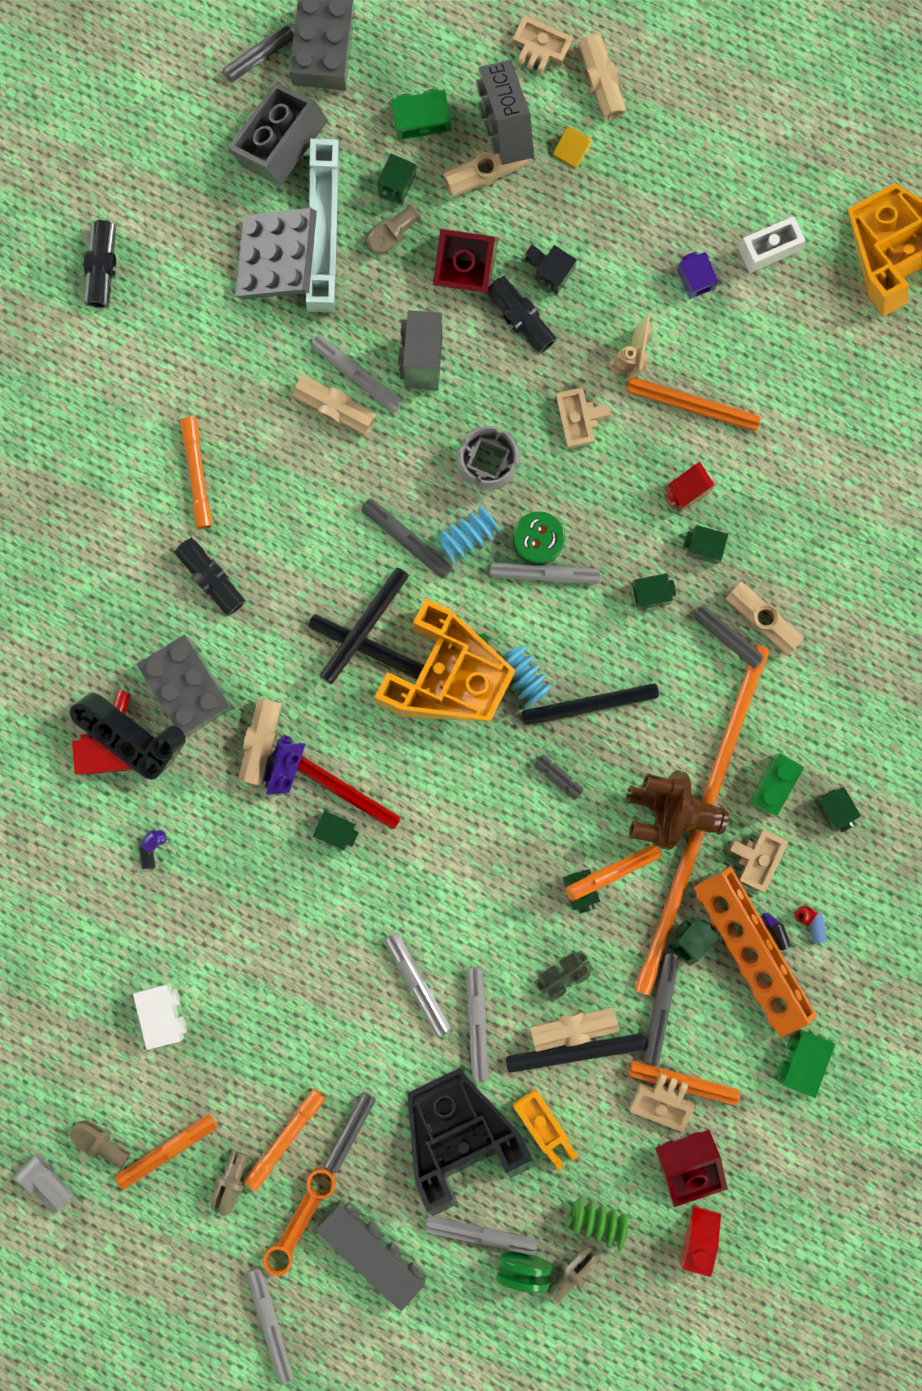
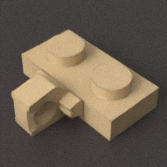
[556,387,611,449]
[727,829,789,893]

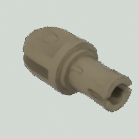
[366,204,421,254]
[70,1120,131,1169]
[211,1150,249,1216]
[547,1246,600,1303]

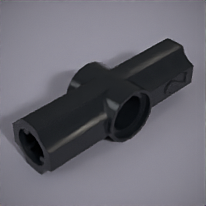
[84,220,116,308]
[486,276,557,355]
[174,537,247,617]

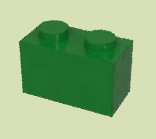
[391,89,451,141]
[747,753,805,817]
[777,1029,836,1098]

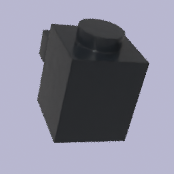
[525,244,577,294]

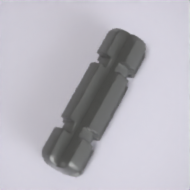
[535,755,584,800]

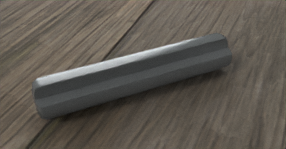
[223,25,294,82]
[694,605,764,668]
[324,1092,376,1174]

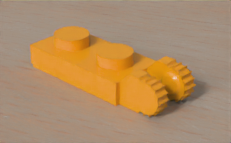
[512,1088,578,1171]

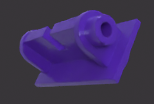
[264,735,306,795]

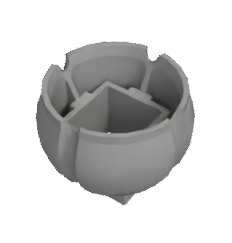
[457,426,520,490]

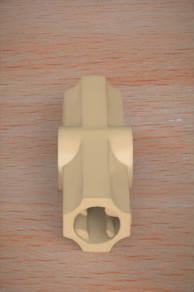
[578,33,626,121]
[443,152,528,198]
[292,375,377,437]
[724,581,804,656]
[238,698,282,786]
[530,1007,619,1052]

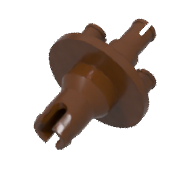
[626,770,729,850]

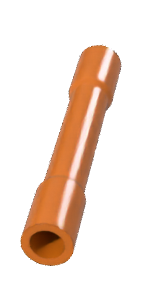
[180,417,212,529]
[243,1088,327,1191]

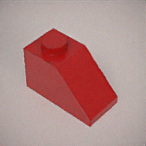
[664,461,715,513]
[72,734,134,775]
[679,1206,721,1277]

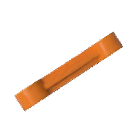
[263,1167,336,1276]

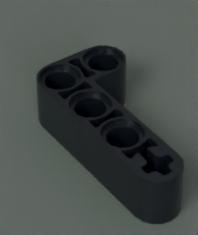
[70,692,186,780]

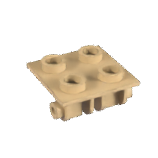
[610,315,653,382]

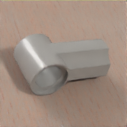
[15,1153,74,1214]

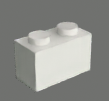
[738,216,805,273]
[133,983,187,1050]

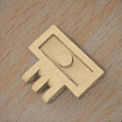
[512,15,574,75]
[630,1073,694,1133]

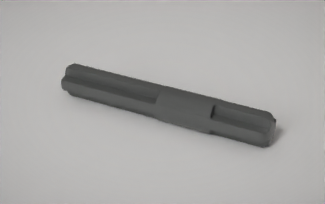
[361,498,452,579]
[643,952,680,1066]

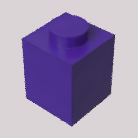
[677,252,718,300]

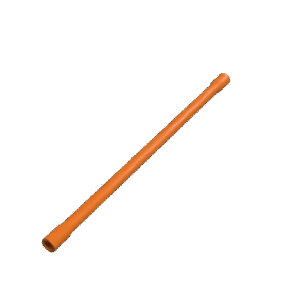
[634,644,770,995]

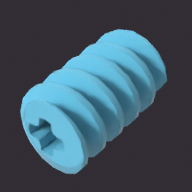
[438,506,501,564]
[501,646,552,709]

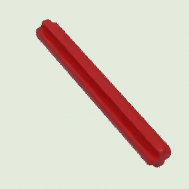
[297,756,401,829]

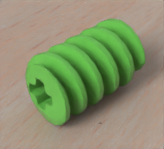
[565,1198,629,1252]

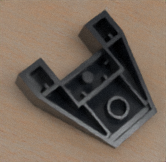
[407,1068,536,1217]

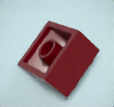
[433,228,499,293]
[655,1130,728,1207]

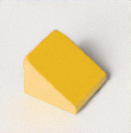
[553,126,591,169]

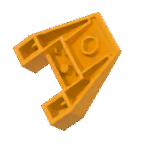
[848,183,922,317]
[375,598,515,722]

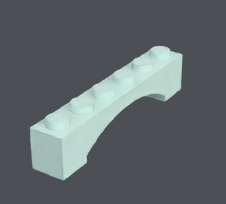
[306,139,339,312]

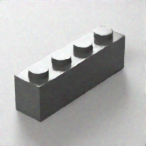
[316,1200,425,1311]

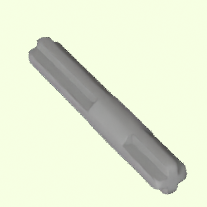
[311,335,402,413]
[490,563,600,584]
[384,933,451,1037]
[467,967,488,1082]
[425,1216,538,1256]
[247,1267,293,1383]

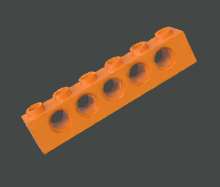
[694,866,817,1038]

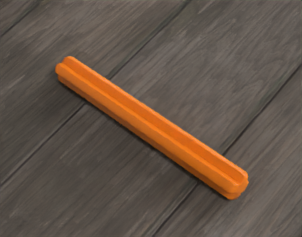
[627,377,761,431]

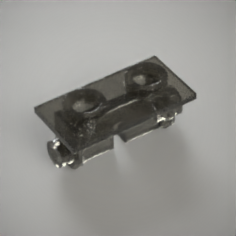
[534,950,594,1001]

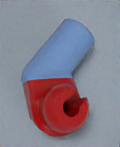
[795,906,827,943]

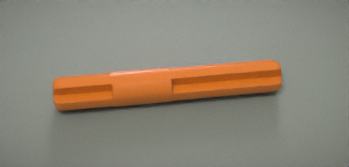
[565,845,661,901]
[628,1060,740,1106]
[115,1115,217,1189]

